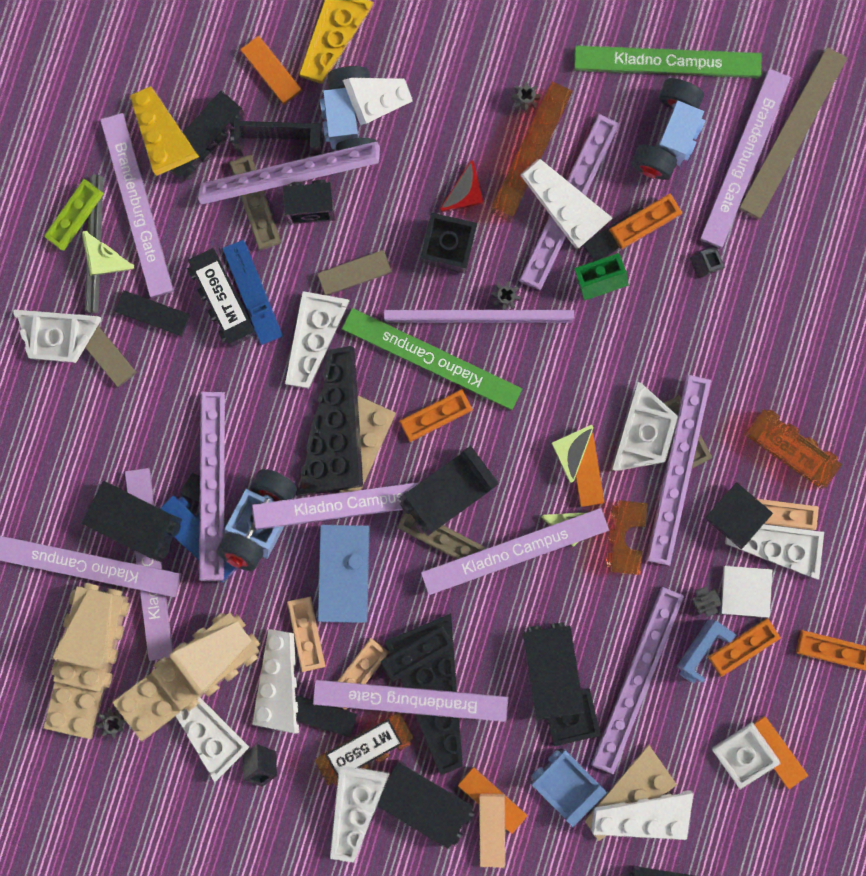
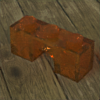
[606,500,648,575]

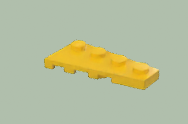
[300,0,374,84]
[130,86,199,176]

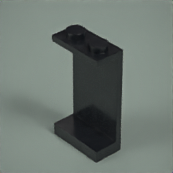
[230,121,323,157]
[399,445,499,537]
[82,480,183,562]
[522,622,584,720]
[377,760,475,849]

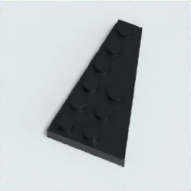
[296,346,363,497]
[385,613,463,775]

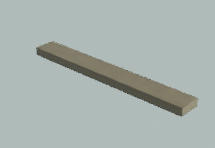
[739,47,847,220]

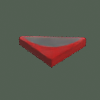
[440,161,483,213]

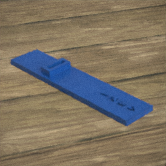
[222,240,283,345]

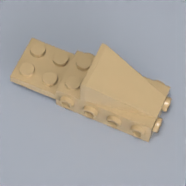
[44,583,130,739]
[112,612,260,741]

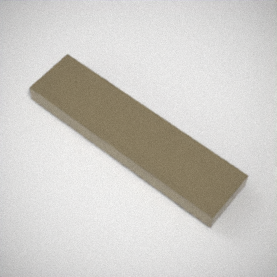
[229,155,282,251]
[397,512,487,559]

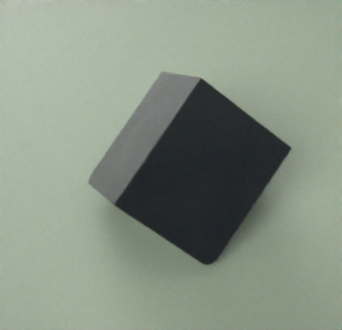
[243,744,277,787]

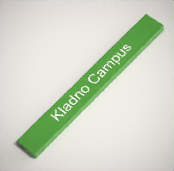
[574,46,762,78]
[342,308,522,410]

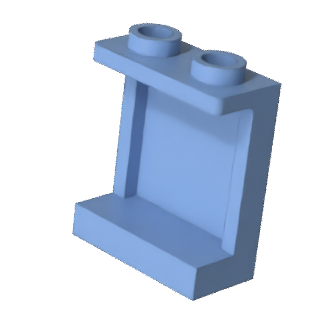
[676,620,736,684]
[530,749,607,827]

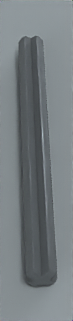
[85,175,104,314]

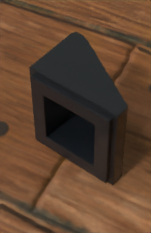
[690,247,725,278]
[180,473,200,503]

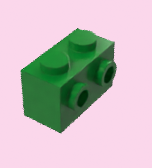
[574,253,629,301]

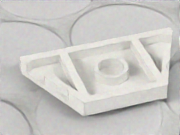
[14,310,101,363]
[612,382,678,471]

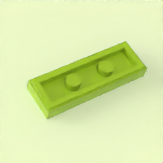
[44,179,104,251]

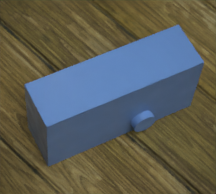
[318,525,370,623]

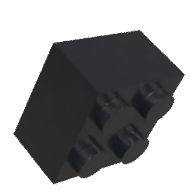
[283,180,335,225]
[420,212,477,274]

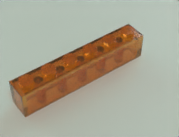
[491,81,573,223]

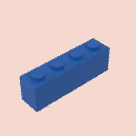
[160,495,238,583]

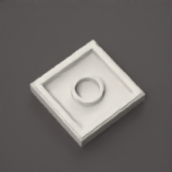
[720,566,772,617]
[712,722,780,789]

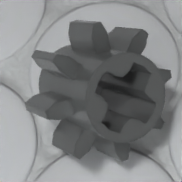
[511,82,541,113]
[491,281,521,310]
[692,587,721,617]
[95,707,127,738]

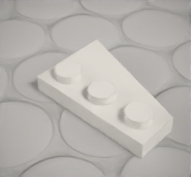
[343,78,413,125]

